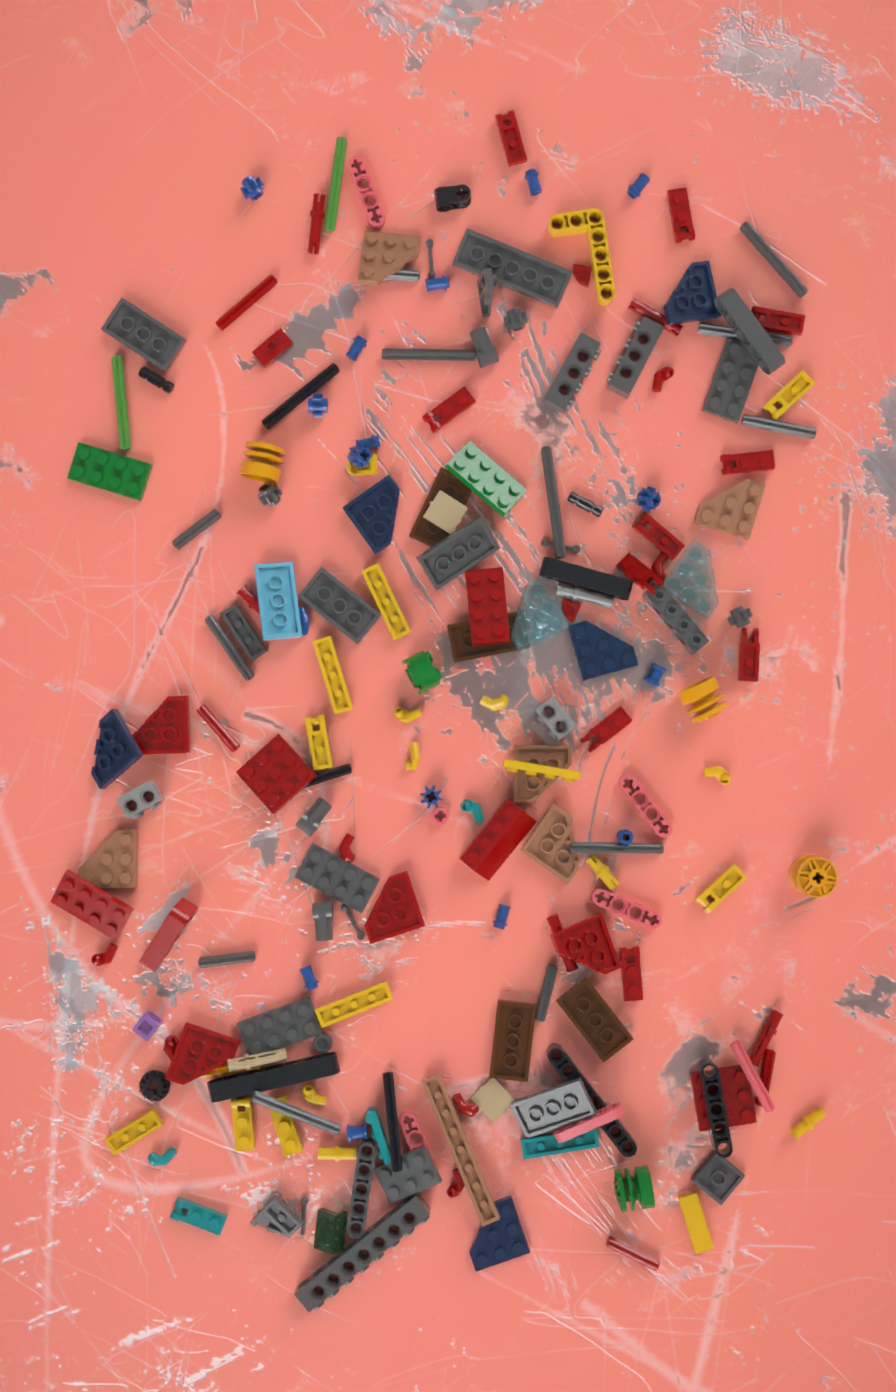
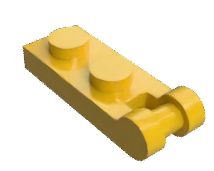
[763,370,816,420]
[305,714,333,770]
[694,863,747,914]
[231,1095,256,1152]

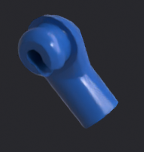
[299,607,310,636]

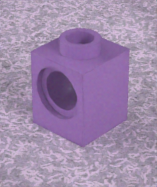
[132,1009,163,1041]

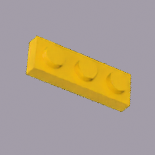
[269,1094,303,1157]

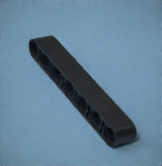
[546,1043,637,1157]
[207,1052,341,1103]

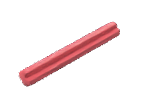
[730,1040,776,1113]

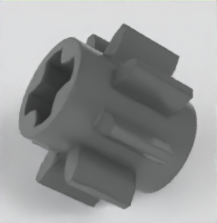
[504,308,528,332]
[257,483,282,507]
[727,605,753,629]

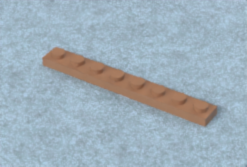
[422,1072,500,1227]

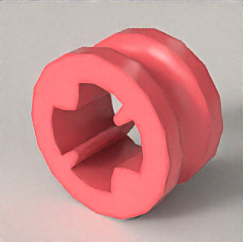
[432,807,449,825]

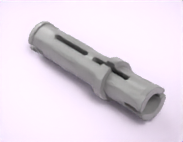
[555,583,614,609]

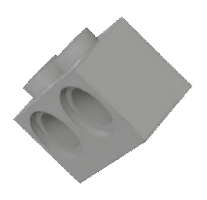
[534,696,577,740]
[116,779,165,820]

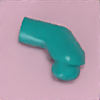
[460,799,484,823]
[147,1146,177,1167]

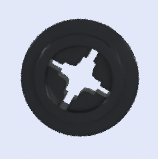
[139,1070,170,1102]

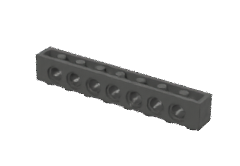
[294,1193,430,1312]

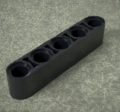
[538,556,634,601]
[698,1058,733,1158]

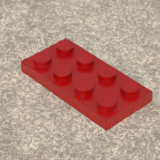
[465,567,510,646]
[50,869,134,941]

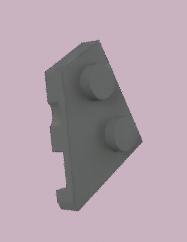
[477,268,496,318]
[250,1195,303,1238]

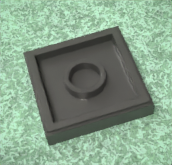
[690,1150,745,1205]

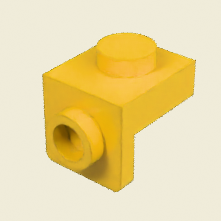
[347,454,378,476]

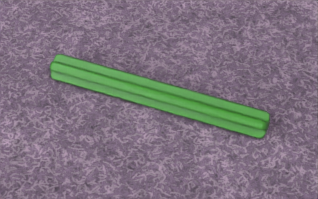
[324,137,347,232]
[111,356,131,450]

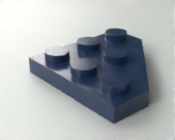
[663,261,721,325]
[342,475,400,555]
[567,621,638,681]
[91,709,144,789]
[469,1195,530,1272]

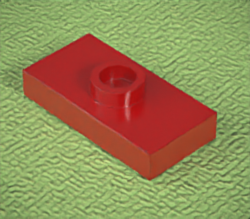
[252,328,293,368]

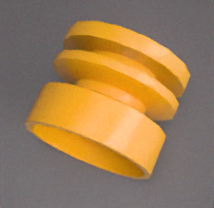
[239,441,286,484]
[678,676,729,723]
[789,854,838,898]

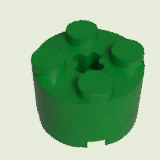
[402,650,443,695]

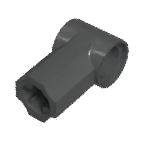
[470,327,499,368]
[296,797,333,837]
[312,902,333,941]

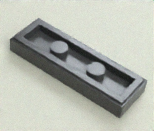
[220,603,268,662]

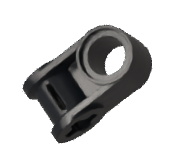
[434,184,471,212]

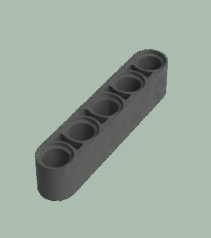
[714,288,785,375]
[347,1138,376,1238]

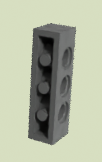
[606,317,664,399]
[543,332,601,414]
[642,584,709,654]

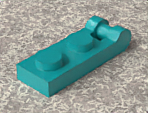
[365,1107,391,1165]
[170,1197,228,1236]

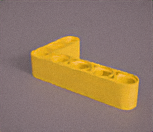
[547,208,615,306]

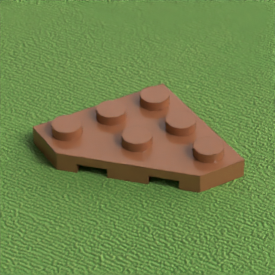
[358,231,421,286]
[694,479,766,540]
[513,745,572,803]
[521,803,579,884]
[78,830,138,888]

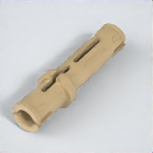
[227,1048,287,1072]

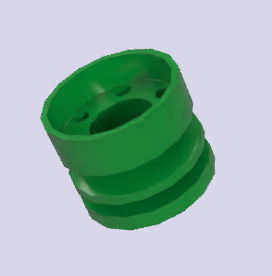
[613,1165,655,1212]

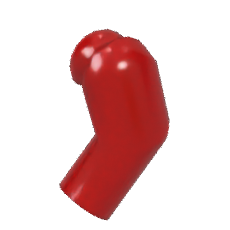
[652,367,674,392]
[651,552,669,581]
[339,833,355,862]
[91,943,119,966]
[163,1035,178,1060]
[452,1093,479,1117]
[447,1168,465,1198]

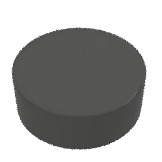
[313,1032,333,1053]

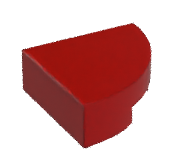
[573,264,592,288]
[562,598,581,623]

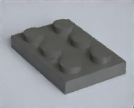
[373,1145,442,1204]

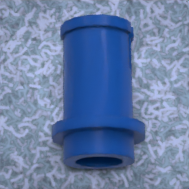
[524,169,542,196]
[627,173,650,199]
[425,275,450,292]
[346,335,367,362]
[356,435,381,450]
[617,829,633,845]
[493,904,511,929]
[299,965,319,991]

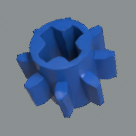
[240,175,265,201]
[308,393,328,418]
[347,444,372,469]
[637,486,661,512]
[420,785,443,808]

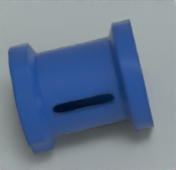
[643,663,667,687]
[347,1122,368,1143]

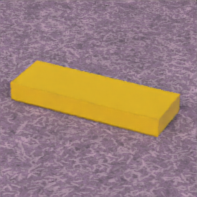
[104,1107,164,1156]
[677,1191,714,1254]

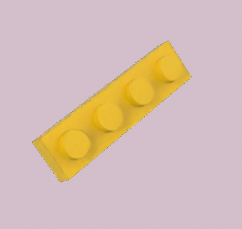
[361,563,411,641]
[312,636,353,715]
[503,759,581,783]
[315,980,393,1028]

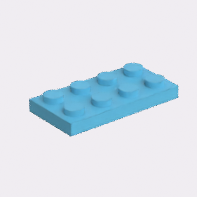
[254,562,302,641]

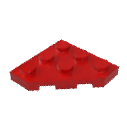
[132,695,191,755]
[364,871,425,944]
[550,913,621,975]
[165,1022,241,1085]

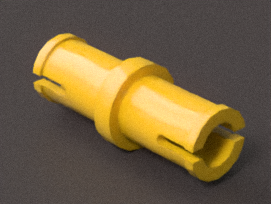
[586,853,620,891]
[789,1106,827,1141]
[318,1146,357,1162]

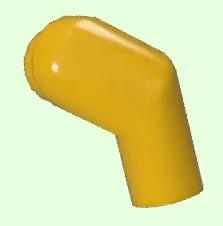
[480,694,509,711]
[394,707,422,723]
[405,742,420,771]
[703,766,731,785]
[302,1084,327,1106]

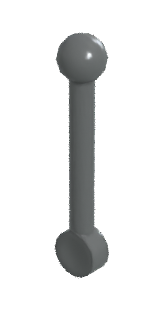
[426,239,436,279]
[541,539,580,553]
[341,904,365,940]
[300,1196,308,1238]

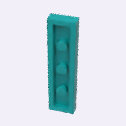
[520,1128,600,1160]

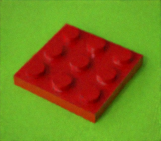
[236,733,317,815]
[689,1064,757,1132]

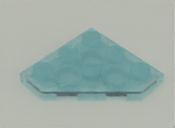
[663,539,719,620]
[511,577,569,653]

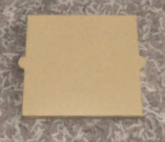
[423,490,468,535]
[470,1078,516,1123]

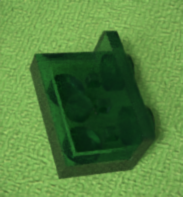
[314,1208,348,1255]

